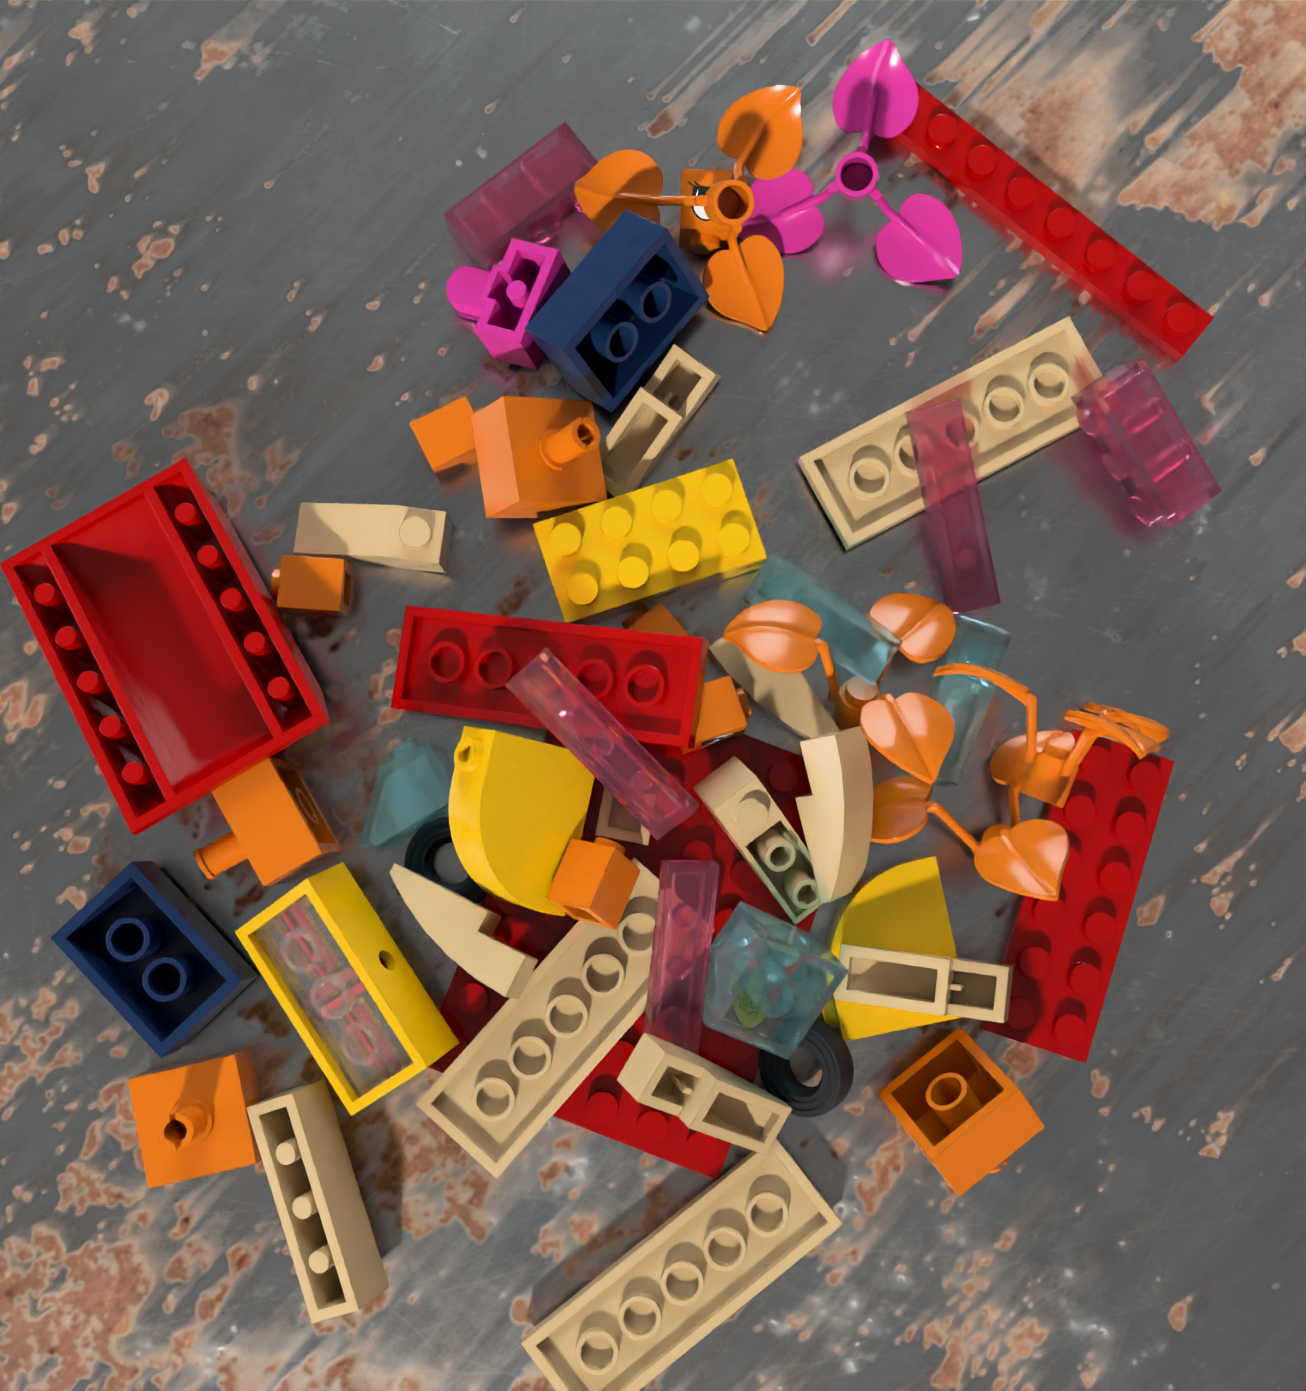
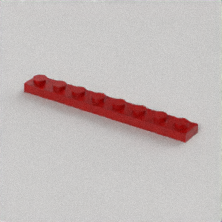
[893,82,1214,362]

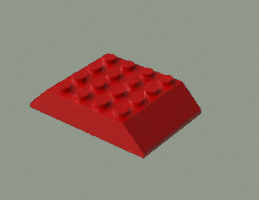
[0,458,330,835]

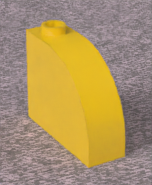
[448,726,599,916]
[820,856,962,1041]

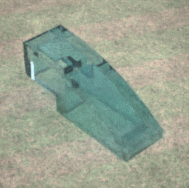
[743,550,903,686]
[928,613,1012,786]

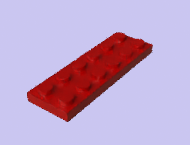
[391,605,709,749]
[980,729,1175,1063]

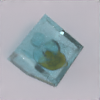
[359,737,454,853]
[702,901,849,1060]

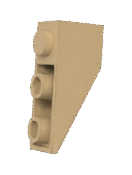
[692,755,823,925]

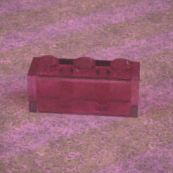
[444,122,598,271]
[1070,358,1221,527]

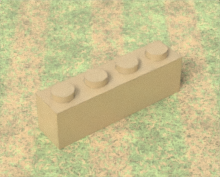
[246,1078,390,1324]

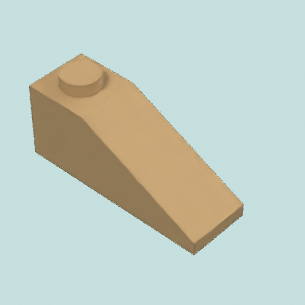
[293,502,454,574]

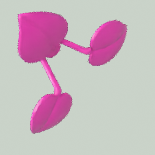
[738,39,963,283]

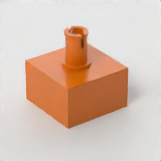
[471,396,607,518]
[194,757,343,886]
[877,1027,1045,1197]
[127,1046,262,1189]

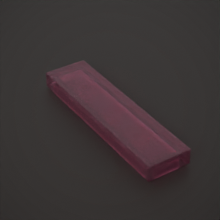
[905,399,1001,615]
[505,647,699,840]
[643,860,720,1055]

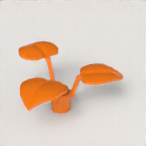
[574,85,803,331]
[723,593,956,784]
[933,663,1170,808]
[870,730,1076,901]

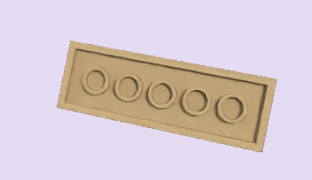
[798,316,1119,551]
[416,857,715,1179]
[521,1137,843,1391]

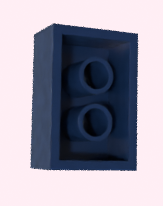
[524,210,710,412]
[51,861,258,1058]

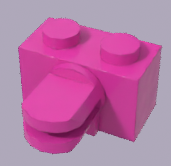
[446,238,571,371]

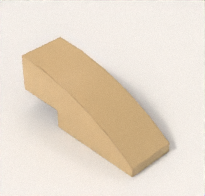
[599,344,721,497]
[707,637,840,740]
[795,726,874,903]
[389,863,538,999]
[834,944,1013,1023]
[617,1032,792,1155]

